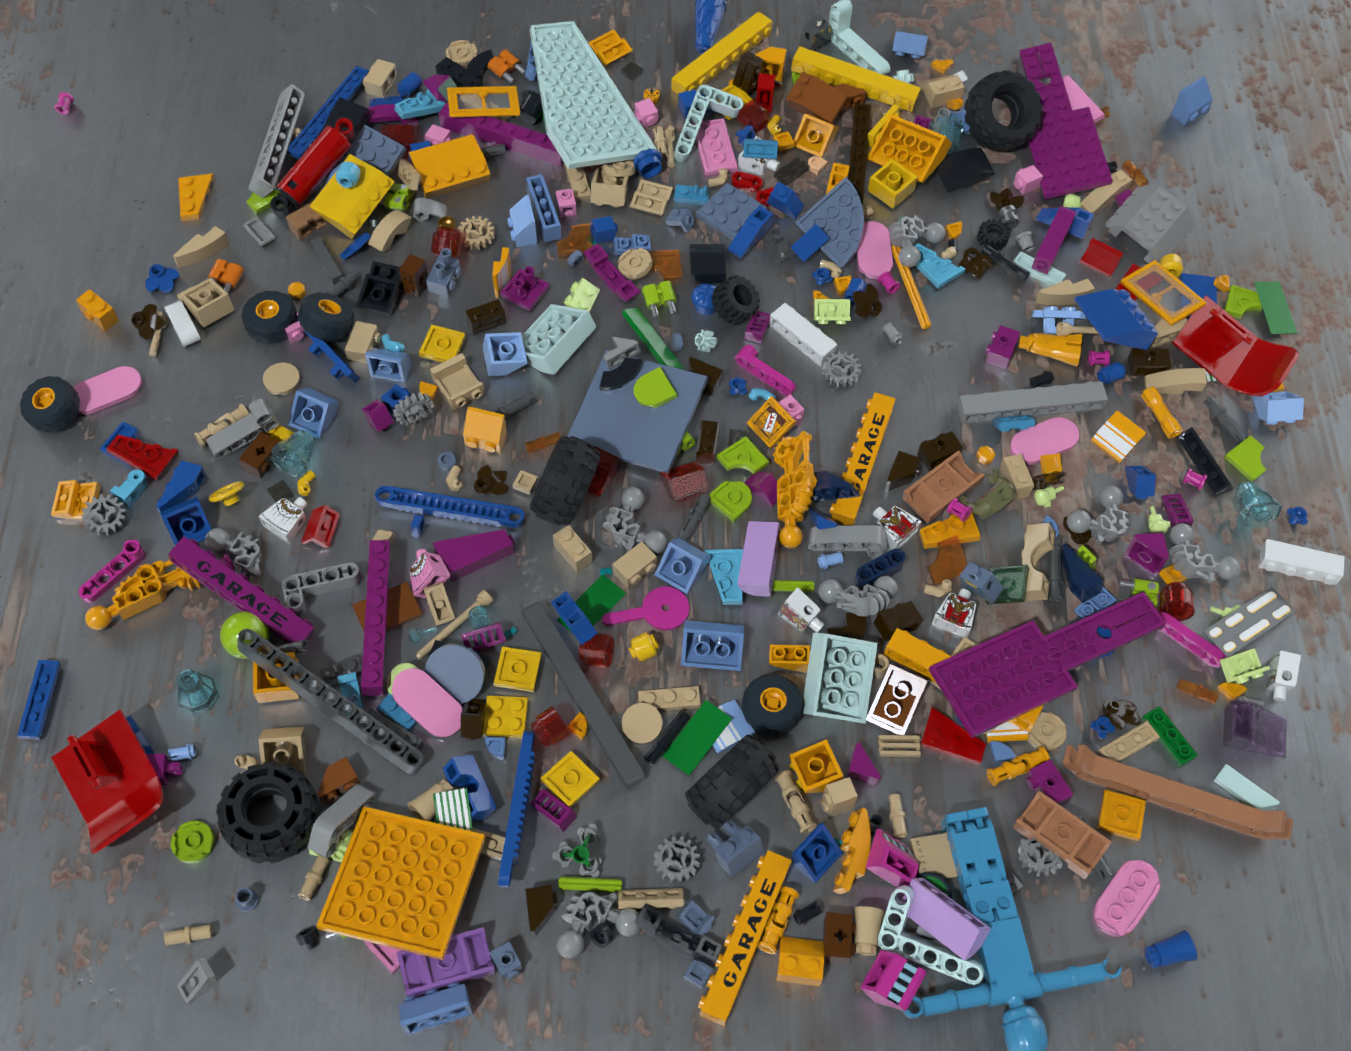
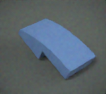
[613,234,651,255]
[1074,586,1117,619]

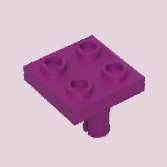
[500,266,550,312]

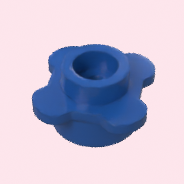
[812,267,833,285]
[729,378,747,395]
[1287,507,1308,525]
[1090,716,1115,739]

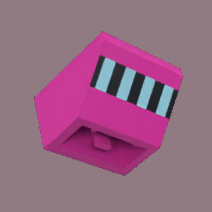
[865,828,919,887]
[860,950,927,1011]

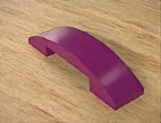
[366,104,418,127]
[584,244,640,302]

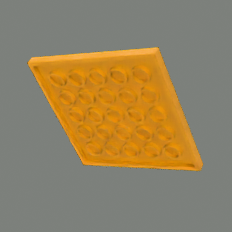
[316,806,486,960]

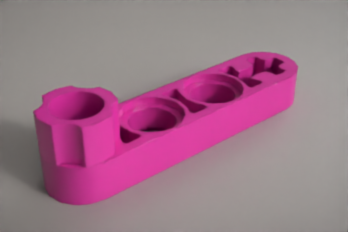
[734,344,796,396]
[79,540,145,603]
[1159,612,1227,668]

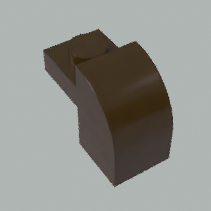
[826,613,867,640]

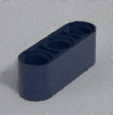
[854,548,906,590]

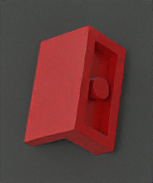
[1079,238,1124,277]
[301,505,340,548]

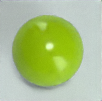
[220,611,270,659]

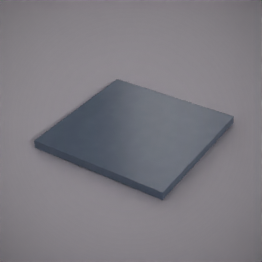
[567,350,708,474]

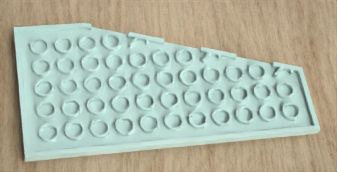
[530,21,657,169]

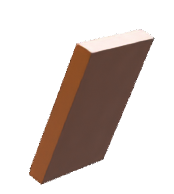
[352,582,423,631]

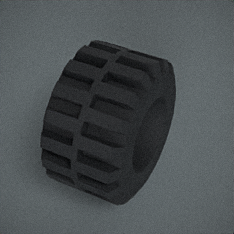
[711,275,760,325]

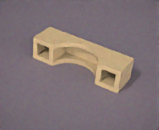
[1017,523,1056,601]

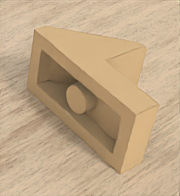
[423,581,455,626]

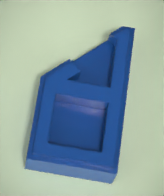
[339,233,371,260]

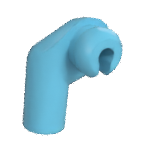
[381,334,405,353]
[748,388,777,401]

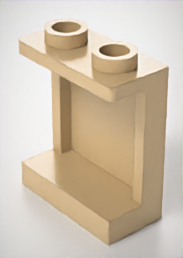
[430,353,485,410]

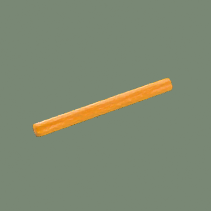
[891,245,931,330]

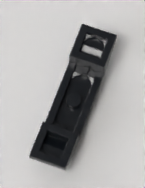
[635,904,722,964]

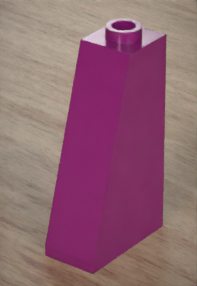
[1031,206,1077,275]
[433,529,515,582]

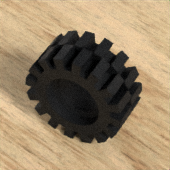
[977,219,1010,251]

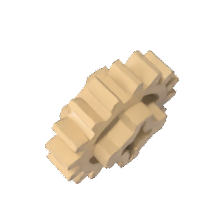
[457,216,495,250]

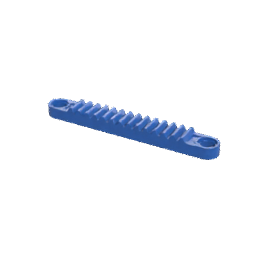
[375,486,525,528]
[498,730,535,888]

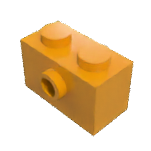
[76,289,119,332]

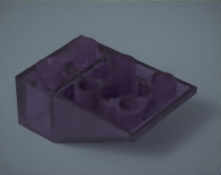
[1223,699,1287,758]

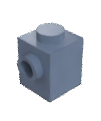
[490,942,523,981]

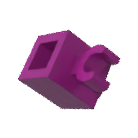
[362,400,394,432]
[146,754,183,785]

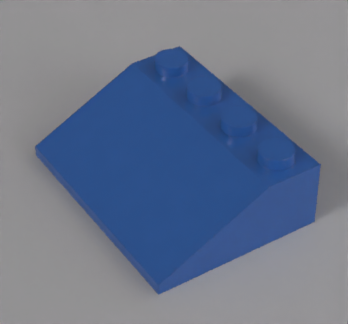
[1074,289,1158,350]

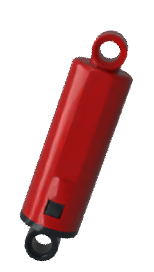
[271,118,354,217]

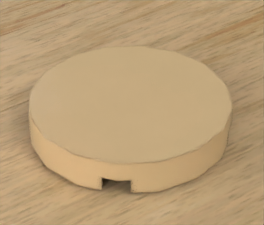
[446,40,478,67]
[602,160,636,177]
[618,248,653,279]
[263,362,300,396]
[621,703,663,744]
[1028,712,1067,752]

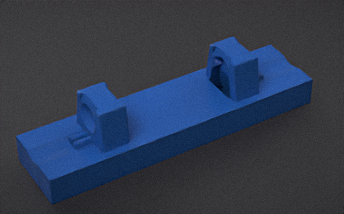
[305,331,360,383]

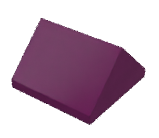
[1124,533,1169,577]

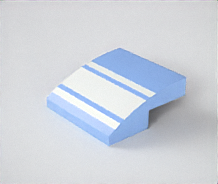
[712,700,755,754]

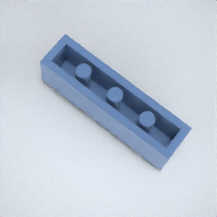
[526,174,561,242]

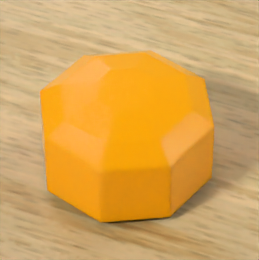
[288,282,306,300]
[976,446,996,465]

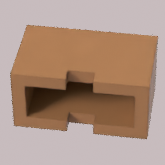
[286,203,329,241]

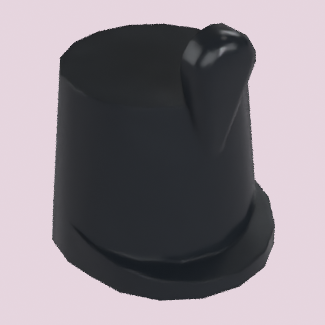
[511,90,543,124]

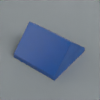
[791,823,843,883]

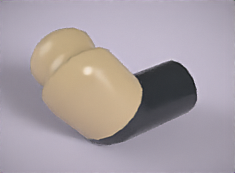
[941,239,958,260]

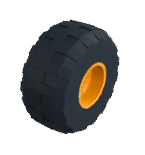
[242,290,298,343]
[298,292,354,342]
[20,376,80,433]
[742,674,803,737]

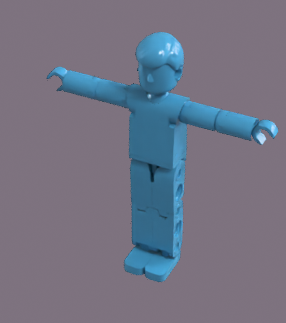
[903,807,1122,1051]

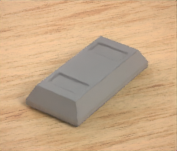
[243,216,276,247]

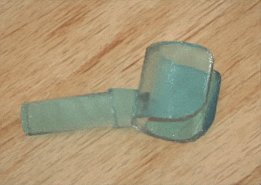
[408,627,437,644]

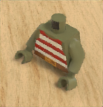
[959,469,1016,520]

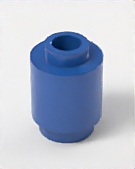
[845,278,867,305]
[1097,362,1126,385]

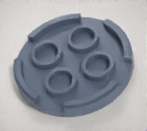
[425,643,485,704]

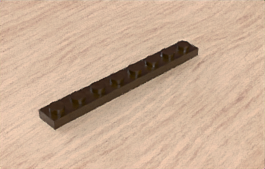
[848,103,871,207]

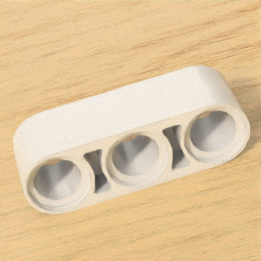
[164,300,201,347]

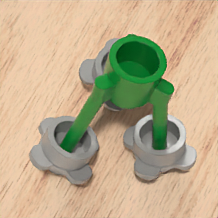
[551,823,602,878]

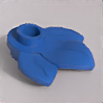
[145,264,180,293]

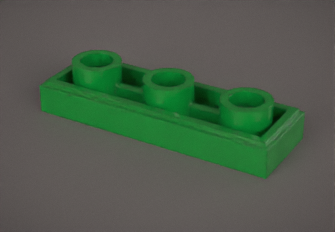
[1142,706,1198,768]

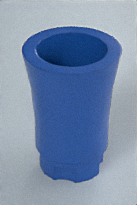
[1144,930,1197,969]

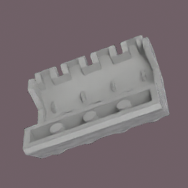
[1105,185,1193,263]

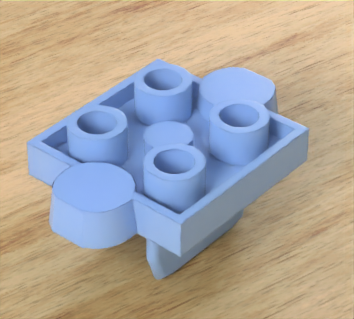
[1031,307,1086,334]

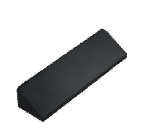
[1176,427,1234,496]

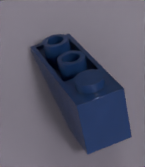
[811,471,860,502]
[1061,543,1103,603]

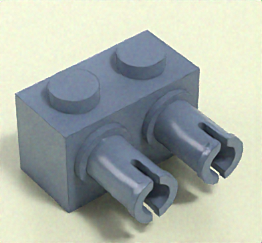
[426,248,462,297]
[706,819,765,878]

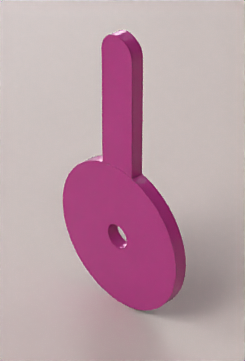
[602,586,689,630]

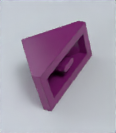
[423,75,450,101]
[744,472,777,507]
[847,742,881,786]

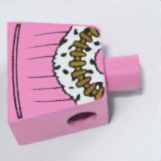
[409,549,450,598]

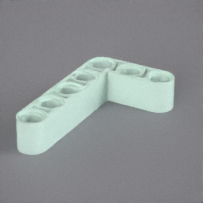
[829,0,890,75]
[674,85,743,163]
[878,885,986,985]

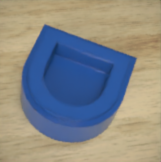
[411,514,424,538]

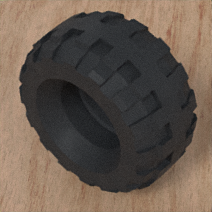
[964,70,1043,151]
[530,436,600,526]
[685,735,780,829]
[216,762,320,863]

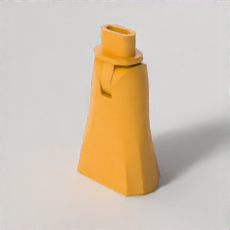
[1018,333,1083,367]

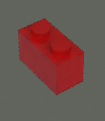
[755,73,775,113]

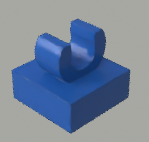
[735,125,756,148]

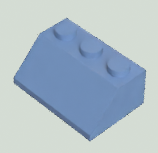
[681,620,744,671]
[398,983,473,1035]

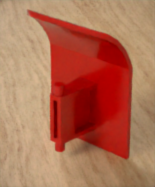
[1172,295,1299,396]
[51,710,163,854]

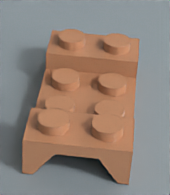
[902,450,985,524]
[1013,791,1112,880]

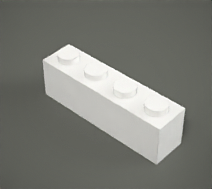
[769,303,838,367]
[1258,539,1345,585]

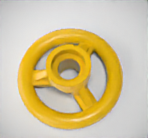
[208,481,245,506]

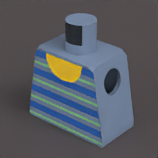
[959,562,1004,604]

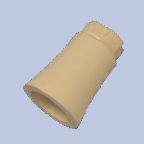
[407,779,454,822]
[854,906,885,956]

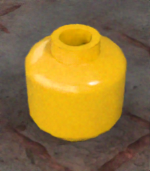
[1159,254,1183,278]
[628,632,660,662]

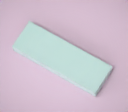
[1013,251,1067,286]
[1214,764,1280,811]

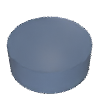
[567,250,584,267]
[672,333,683,351]
[438,451,457,471]

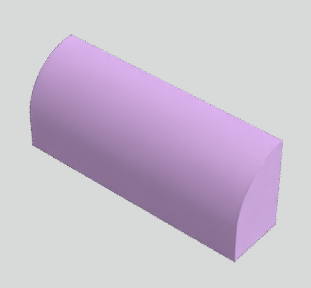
[737,521,780,597]
[901,878,991,961]

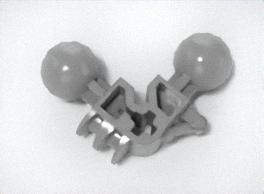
[889,215,946,268]
[1067,485,1130,544]
[602,487,668,555]
[1169,523,1241,583]
[205,528,262,578]
[818,576,898,616]
[556,892,641,959]

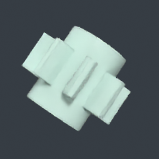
[893,70,914,84]
[695,329,717,352]

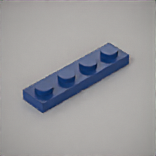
[17,660,61,740]

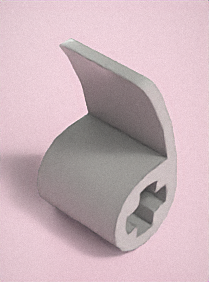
[413,198,447,221]

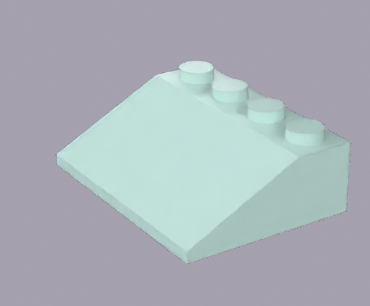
[522,304,597,375]
[802,633,878,724]

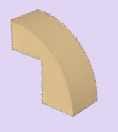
[368,210,412,252]

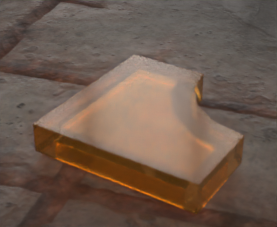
[556,223,592,259]
[648,250,682,282]
[927,536,967,585]

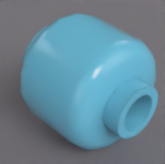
[336,161,361,188]

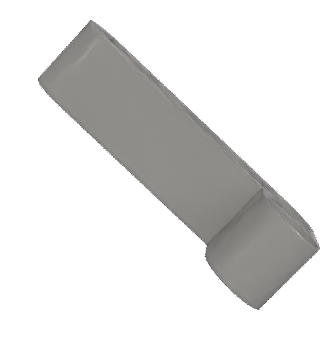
[207,399,279,459]
[808,525,887,559]
[282,562,362,617]
[308,784,377,858]

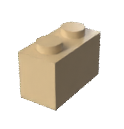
[363,59,397,98]
[345,321,381,364]
[999,454,1034,500]
[553,525,592,573]
[612,542,657,588]
[820,777,858,818]

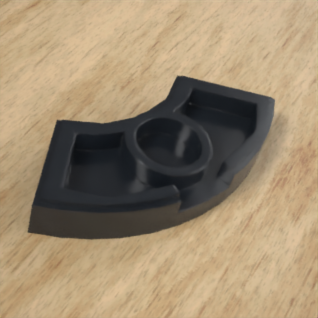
[466,50,494,80]
[599,358,644,391]

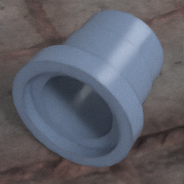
[235,888,259,912]

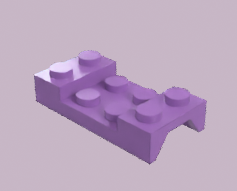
[396,927,495,998]

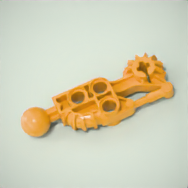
[772,431,817,549]
[85,560,201,631]

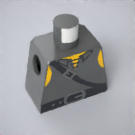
[798,14,831,52]

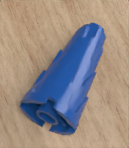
[695,0,727,54]

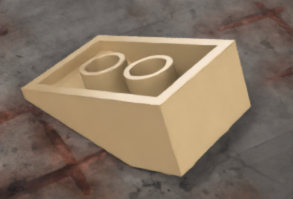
[590,165,629,207]

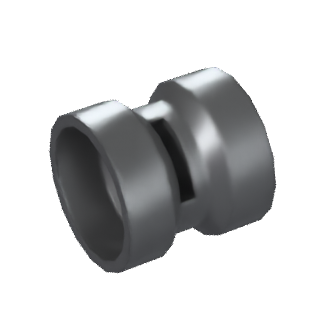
[999,205,1020,230]

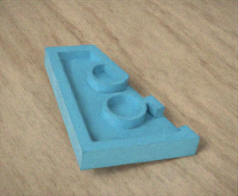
[395,89,445,119]
[914,243,965,289]
[705,549,743,605]

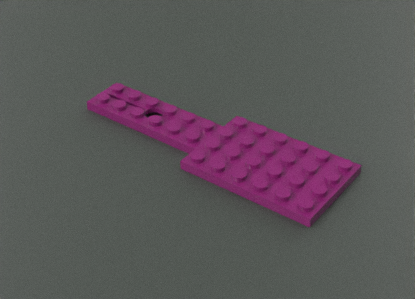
[1019,42,1112,200]
[929,592,1166,738]

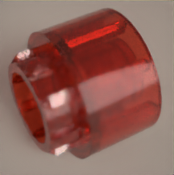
[737,99,770,133]
[430,227,463,257]
[1159,582,1195,621]
[579,632,614,668]
[531,706,571,747]

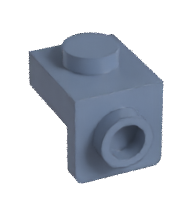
[665,209,695,233]
[676,900,715,935]

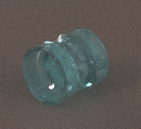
[468,606,490,630]

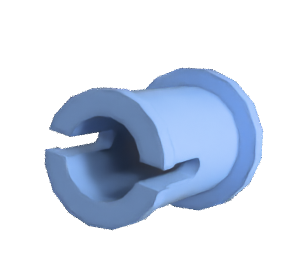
[817,551,843,569]
[168,743,197,762]

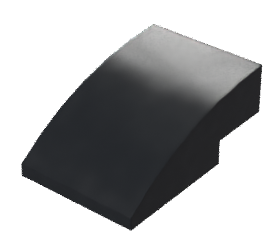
[322,97,371,157]
[935,148,995,193]
[689,244,726,283]
[356,261,403,315]

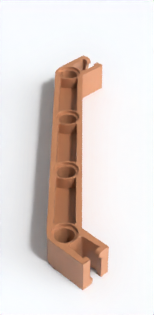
[1062,745,1294,840]

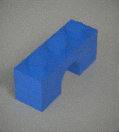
[550,591,598,645]
[442,755,497,822]

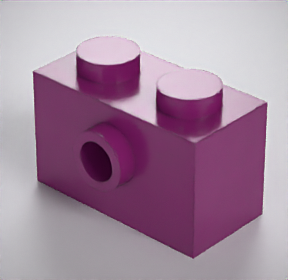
[985,325,1020,369]
[1025,759,1074,806]

